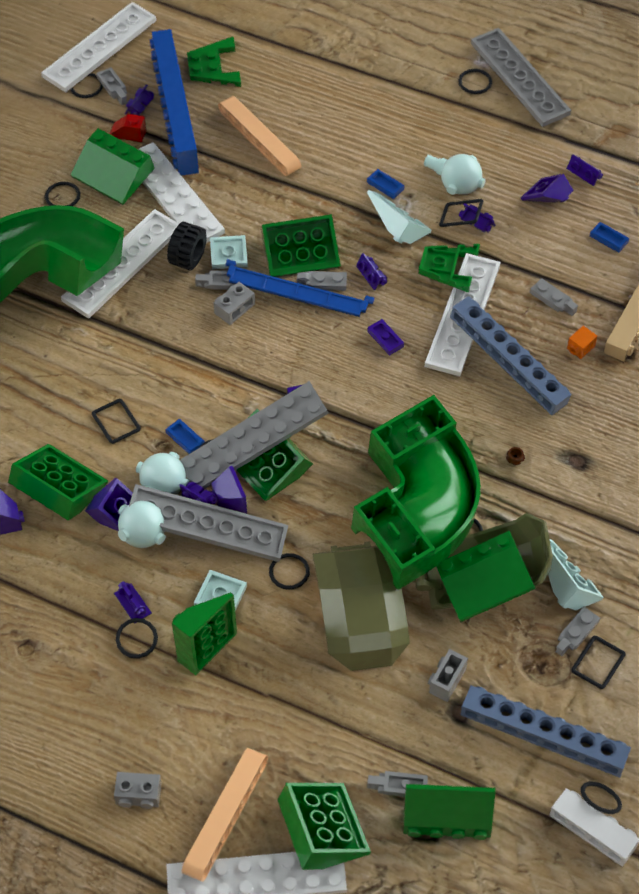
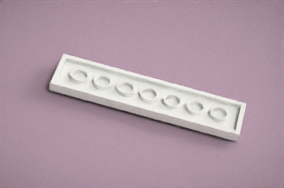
[41,2,156,93]
[139,142,225,243]
[61,209,179,319]
[425,253,501,376]
[166,852,347,894]

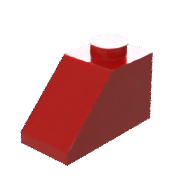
[110,114,147,143]

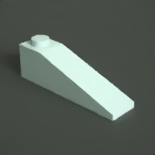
[367,190,432,244]
[548,539,604,610]

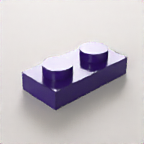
[367,319,404,356]

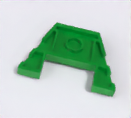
[187,36,241,87]
[418,244,480,292]

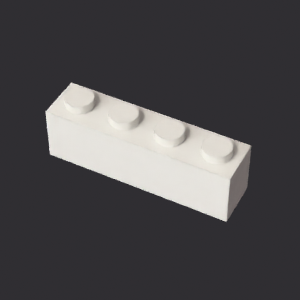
[549,788,639,867]

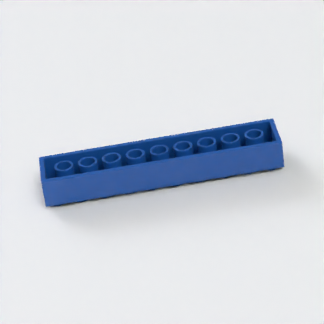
[149,29,199,176]

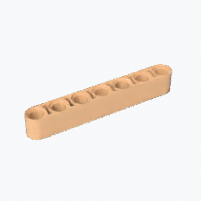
[218,96,301,176]
[182,748,268,882]

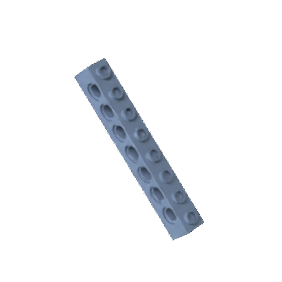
[450,296,571,415]
[461,685,631,778]

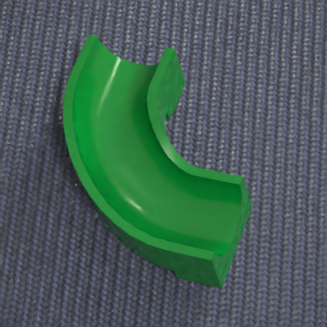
[0,205,124,303]
[351,395,481,590]

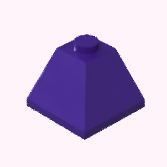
[521,173,574,203]
[210,466,247,514]
[85,478,133,531]
[0,489,25,535]

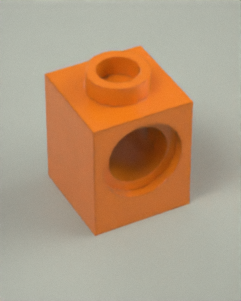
[567,325,597,359]

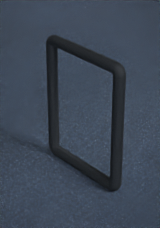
[439,199,484,227]
[92,399,141,444]
[571,635,626,689]

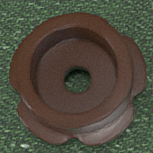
[506,447,525,465]

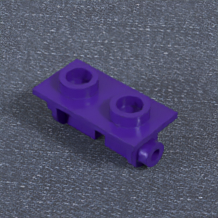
[125,84,154,115]
[566,154,603,186]
[459,203,496,233]
[356,253,387,290]
[179,482,217,504]
[114,581,152,624]

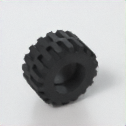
[167,221,206,271]

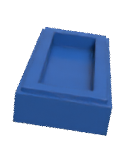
[367,169,405,199]
[590,222,629,253]
[165,419,205,454]

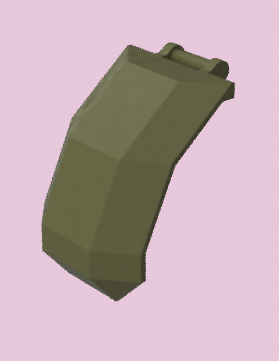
[416,513,553,610]
[313,541,410,671]

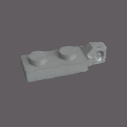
[96,68,128,105]
[195,270,235,290]
[297,271,347,291]
[530,278,578,316]
[555,607,600,656]
[367,771,428,797]

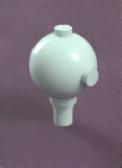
[424,154,486,195]
[136,452,189,495]
[118,501,166,548]

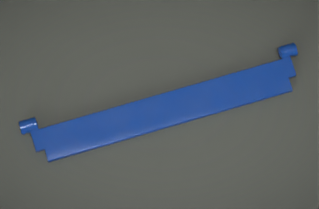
[226,259,375,317]

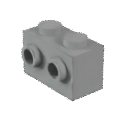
[214,282,255,325]
[428,649,468,702]
[114,772,162,809]

